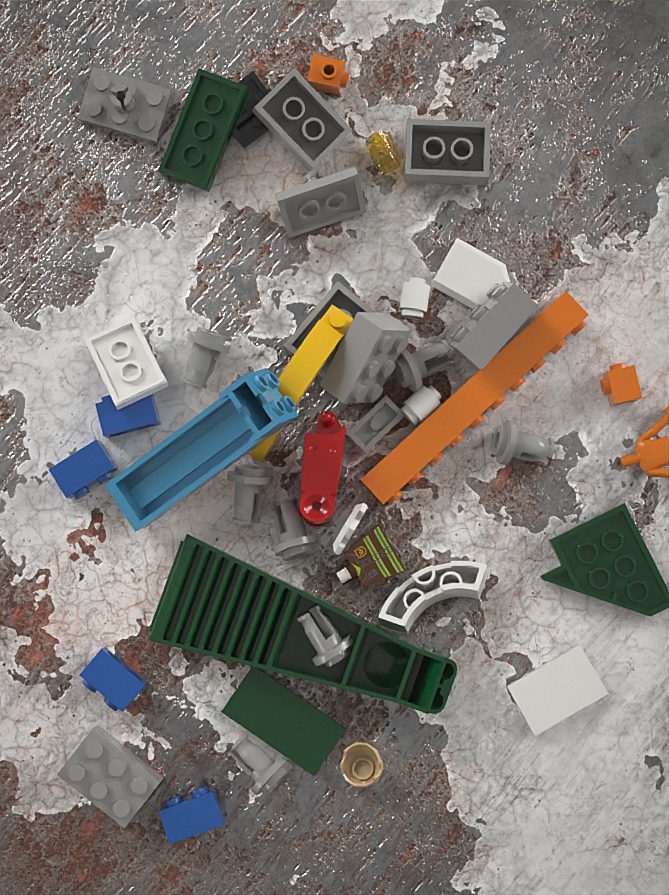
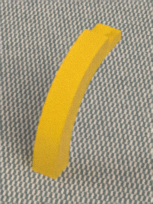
[248,305,353,463]

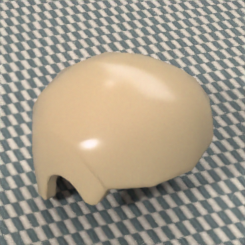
[340,742,383,788]

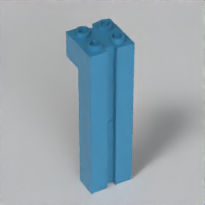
[104,368,299,532]

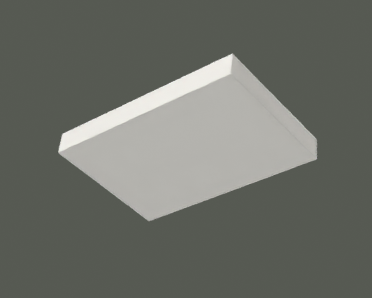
[84,316,169,410]
[506,644,608,736]

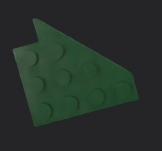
[540,503,669,617]

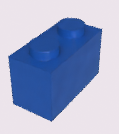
[95,394,161,438]
[49,439,118,500]
[80,647,148,712]
[159,786,226,844]

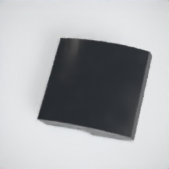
[232,71,269,148]

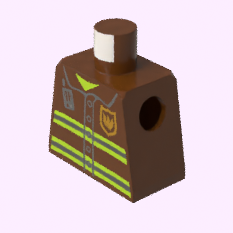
[335,524,406,587]

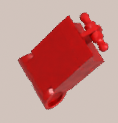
[299,411,346,529]

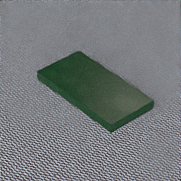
[158,68,250,192]
[221,667,346,776]

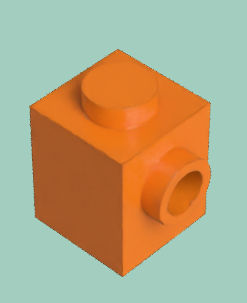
[307,54,350,96]
[600,362,642,406]

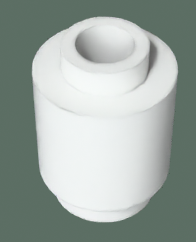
[399,277,431,320]
[400,385,442,426]

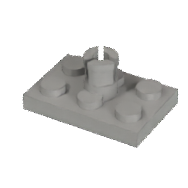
[77,67,173,144]
[275,167,367,238]

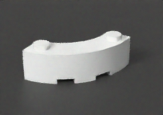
[378,561,488,634]

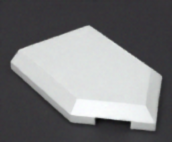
[430,238,510,309]
[333,503,368,555]

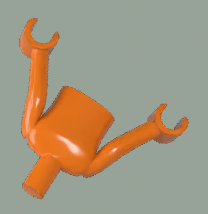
[620,405,669,478]

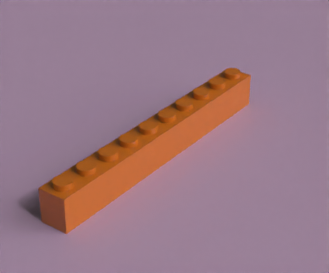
[360,291,589,505]

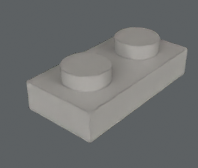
[346,395,405,454]

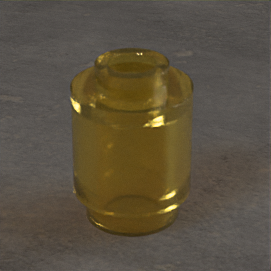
[365,131,401,174]

